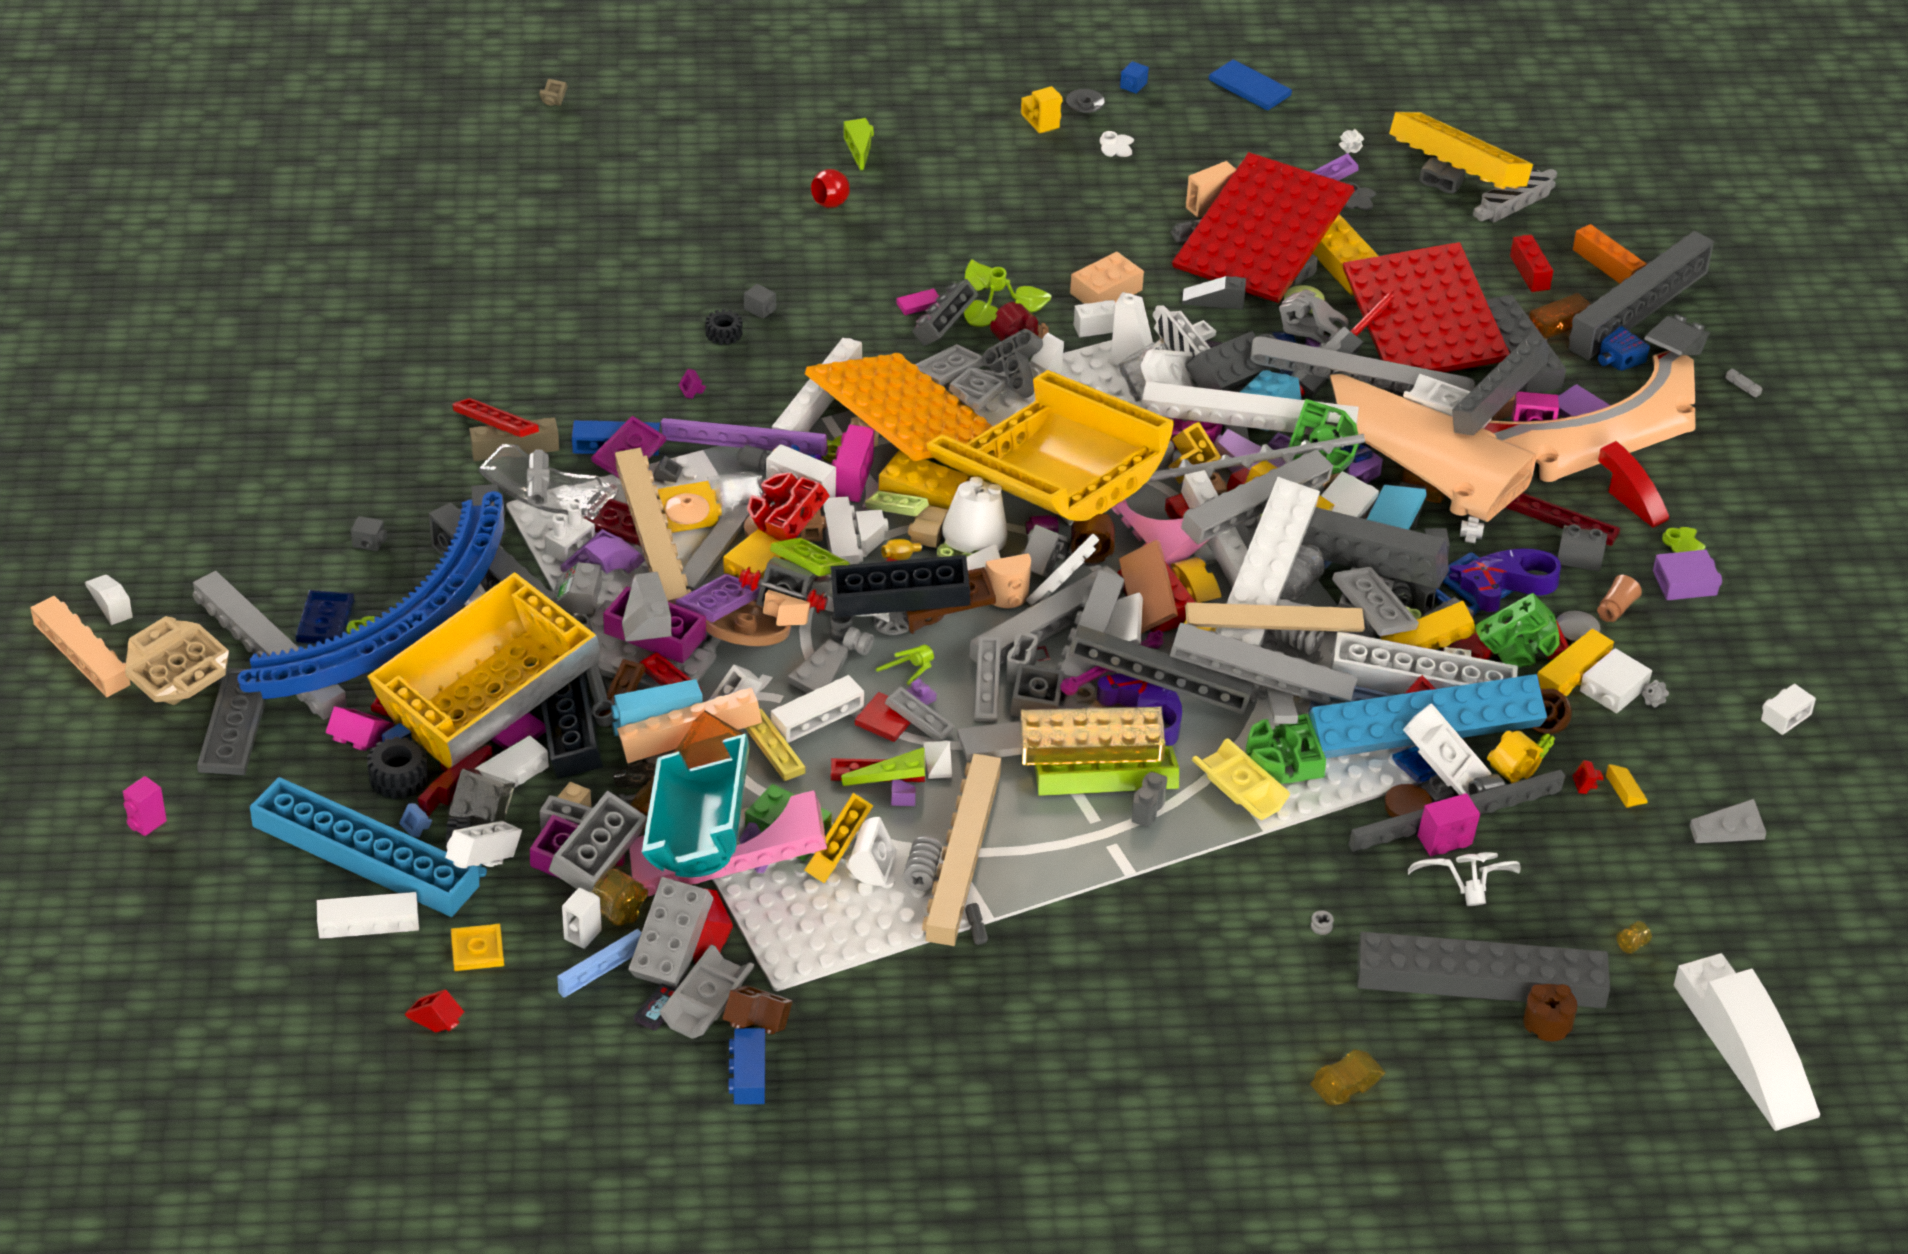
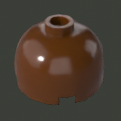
[1531,688,1572,735]

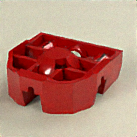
[747,472,830,541]

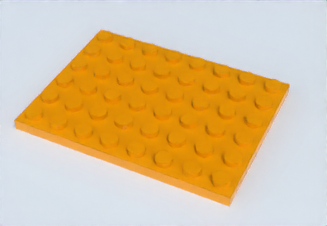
[805,353,993,461]

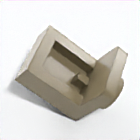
[539,79,568,106]

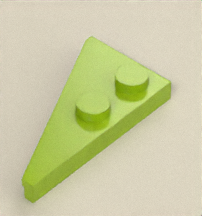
[841,748,926,786]

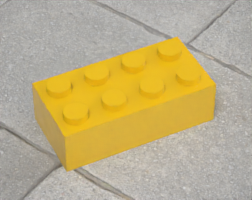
[878,450,971,509]

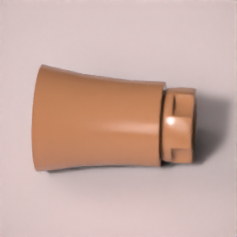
[1597,575,1642,622]

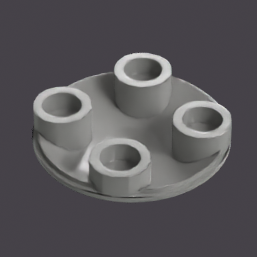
[1556,611,1600,644]

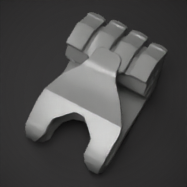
[1279,289,1349,344]

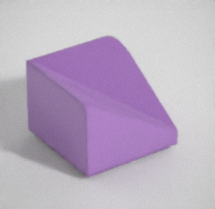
[891,779,915,806]

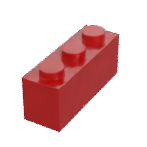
[1510,235,1554,292]

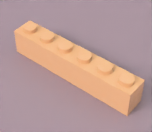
[30,596,131,697]
[617,688,762,763]

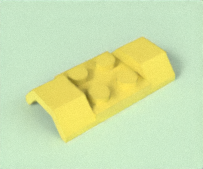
[1192,738,1290,821]

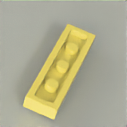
[745,709,805,781]

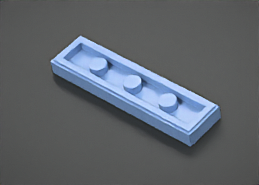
[557,929,642,998]

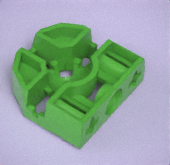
[1288,399,1360,475]
[1475,593,1559,668]
[1245,714,1326,784]

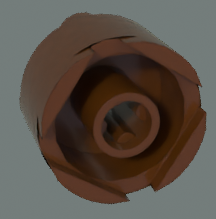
[1071,513,1115,564]
[1523,984,1578,1042]

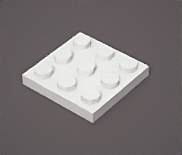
[1026,534,1099,606]

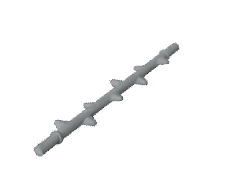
[1150,434,1365,482]

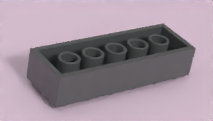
[1486,295,1566,393]

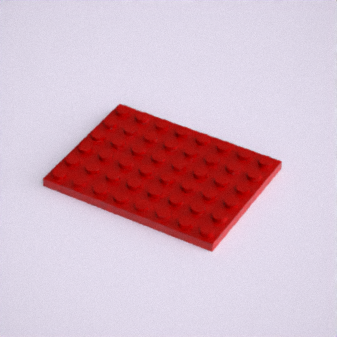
[1172,152,1354,303]
[1343,242,1510,372]

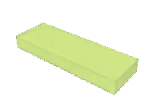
[865,491,929,516]

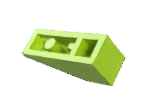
[843,118,874,170]

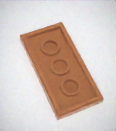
[1119,540,1178,634]

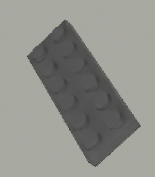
[197,668,266,775]

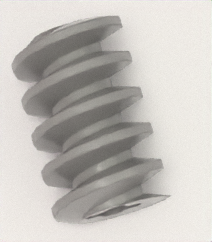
[1274,629,1324,655]
[903,836,942,891]

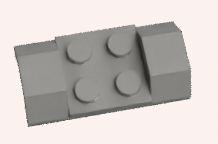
[660,945,754,1039]

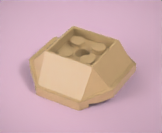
[125,616,229,705]

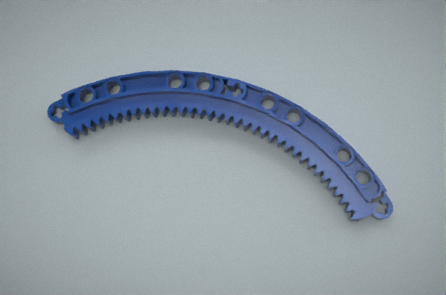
[237,491,504,699]

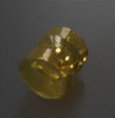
[1617,921,1652,954]

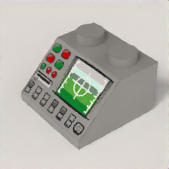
[553,563,602,615]

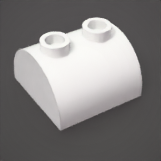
[846,817,897,886]

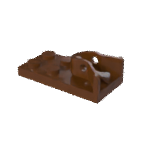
[905,567,996,634]

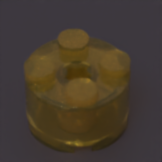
[592,868,648,926]

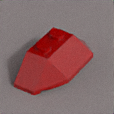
[692,888,733,964]

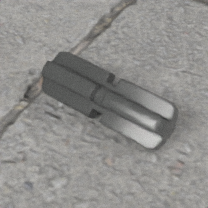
[965,903,988,945]

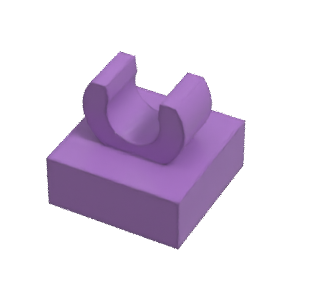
[906,678,937,705]

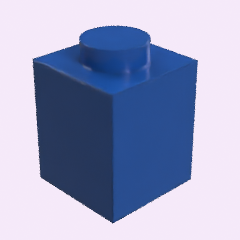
[1120,61,1149,94]

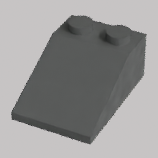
[1645,314,1710,356]

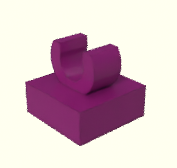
[678,369,706,399]

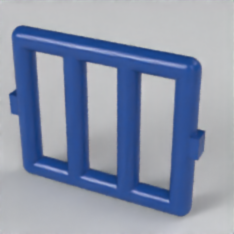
[1435,552,1514,615]

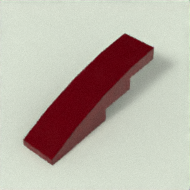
[418,745,492,817]

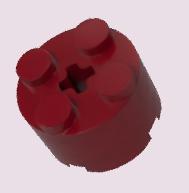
[990,302,1039,342]

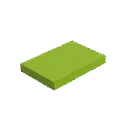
[770,537,850,576]

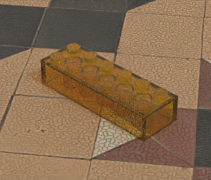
[1020,707,1165,765]

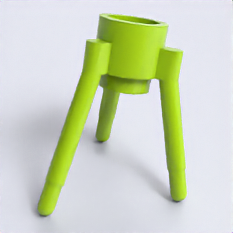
[876,644,934,685]

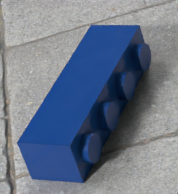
[572,420,660,456]

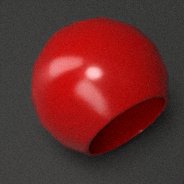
[811,169,850,208]

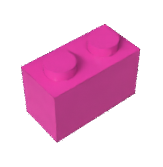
[123,776,167,836]

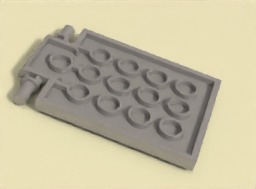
[590,600,721,689]

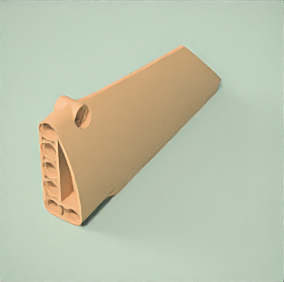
[1330,374,1537,522]

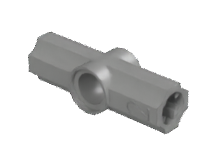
[527,450,550,507]

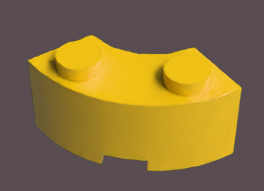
[1171,557,1222,603]

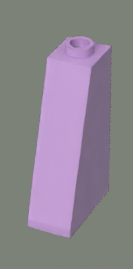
[1214,429,1286,473]

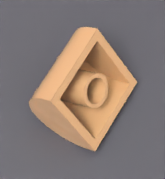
[985,553,1031,609]

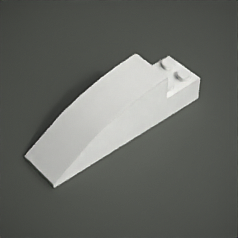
[1674,953,1820,1131]

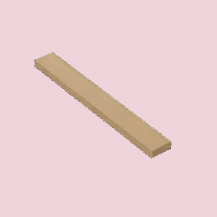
[1185,602,1365,632]

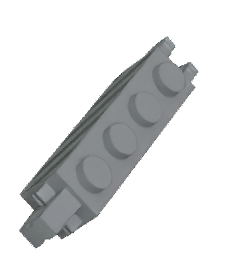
[1473,169,1557,223]

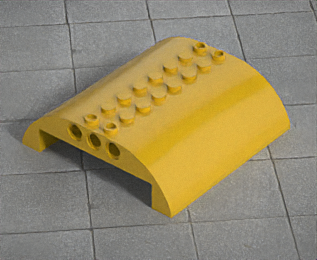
[926,370,1173,521]

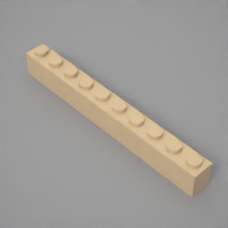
[615,448,691,604]
[922,753,1001,946]

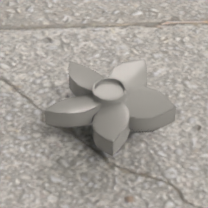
[1250,683,1267,703]

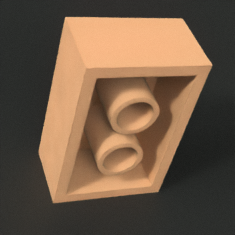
[1070,252,1144,304]

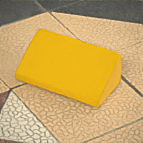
[1606,764,1648,808]

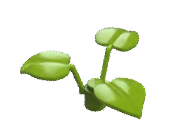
[964,259,1051,327]

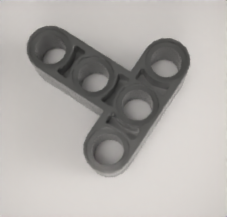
[982,329,1043,398]

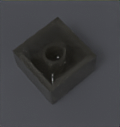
[448,768,515,825]

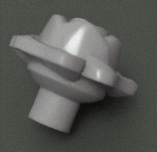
[1642,680,1669,708]

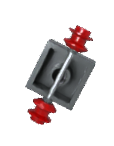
[739,557,828,614]

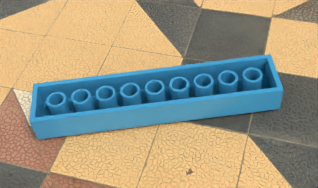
[1309,674,1547,758]
[250,777,480,917]

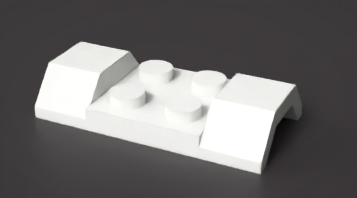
[1140,349,1199,388]
[1403,374,1492,429]
[1403,703,1492,796]

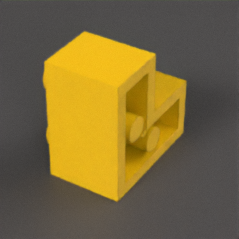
[1021,86,1062,134]
[1168,421,1221,484]

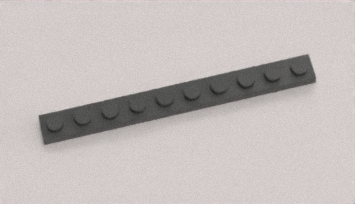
[1348,769,1565,851]

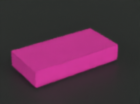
[896,288,939,315]

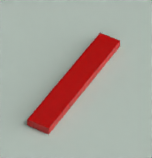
[452,398,539,438]

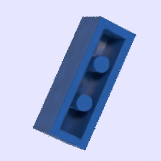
[729,1028,765,1104]

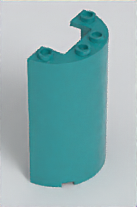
[642,734,749,878]

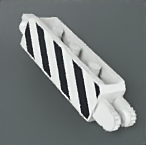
[1153,305,1210,379]

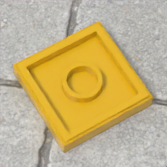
[451,924,504,971]

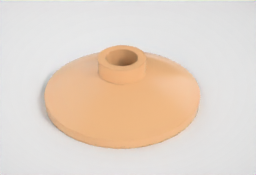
[665,493,709,524]

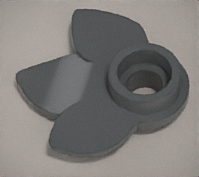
[1345,183,1376,210]

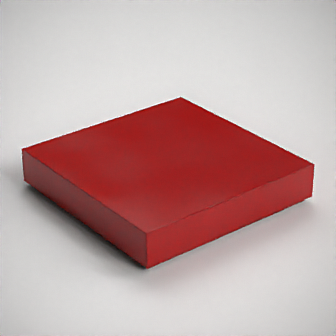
[855,692,911,742]

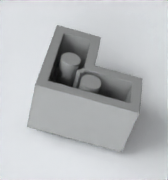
[1021,525,1071,577]

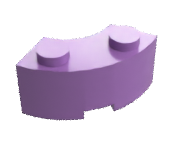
[585,536,645,574]

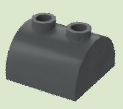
[1558,525,1608,572]

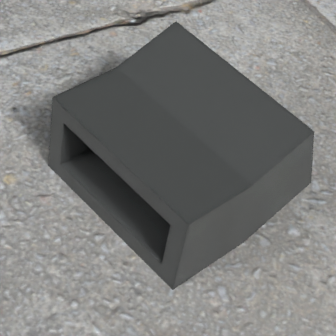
[1410,582,1436,615]

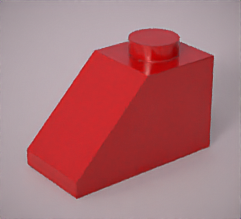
[405,989,464,1032]

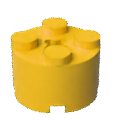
[1487,730,1543,784]

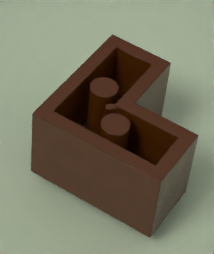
[723,985,793,1034]

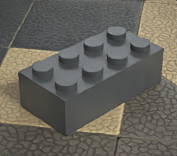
[1185,331,1272,391]

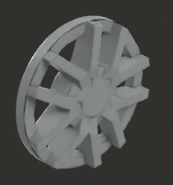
[873,611,909,635]

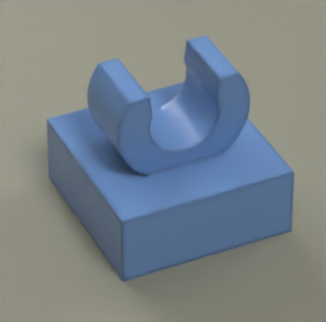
[399,804,433,837]

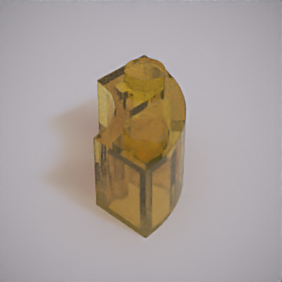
[1310,1049,1386,1105]

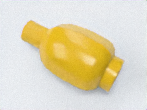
[881,539,922,560]

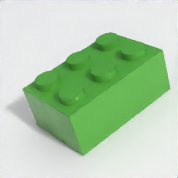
[745,784,832,862]

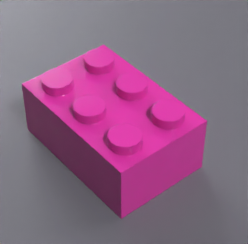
[832,424,874,502]

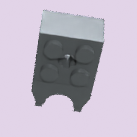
[1009,663,1095,726]

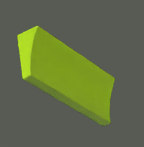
[1033,746,1179,796]

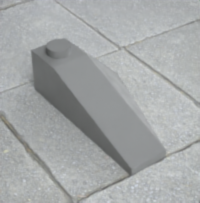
[622,572,671,642]

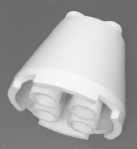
[941,477,1008,554]

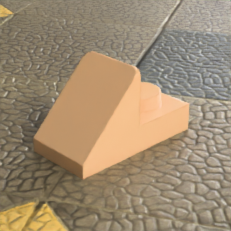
[763,590,810,626]

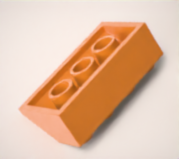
[1573,224,1647,284]

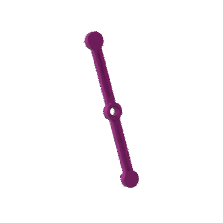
[1060,630,1163,695]

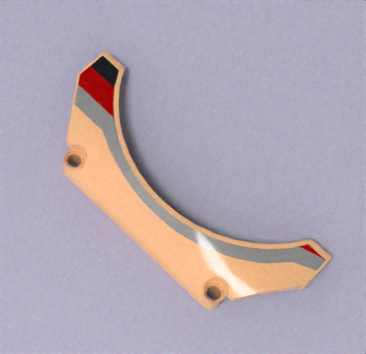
[1484,350,1695,482]

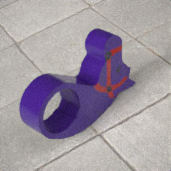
[1449,549,1561,612]
[1096,673,1182,747]

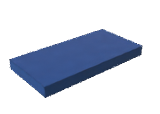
[1209,59,1292,111]

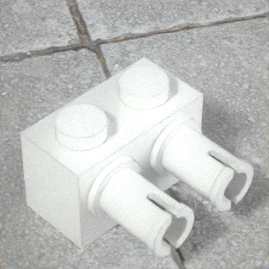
[545,502,595,562]

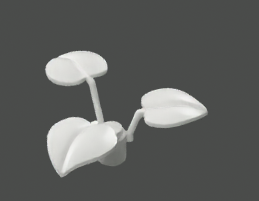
[1408,852,1521,906]

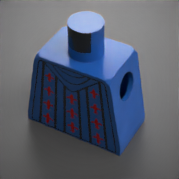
[1598,326,1650,371]

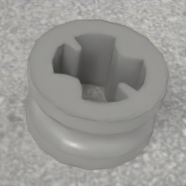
[1311,911,1334,935]

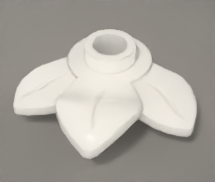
[1100,131,1134,157]

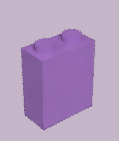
[1653,550,1722,600]

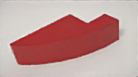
[1598,441,1669,528]

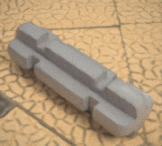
[1725,369,1762,398]

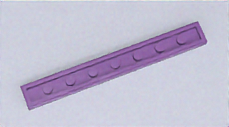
[661,418,828,456]

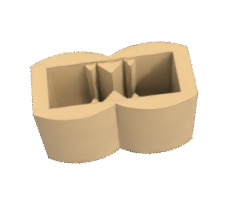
[908,505,949,548]

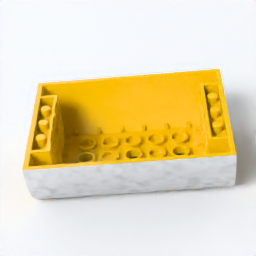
[367,572,600,769]

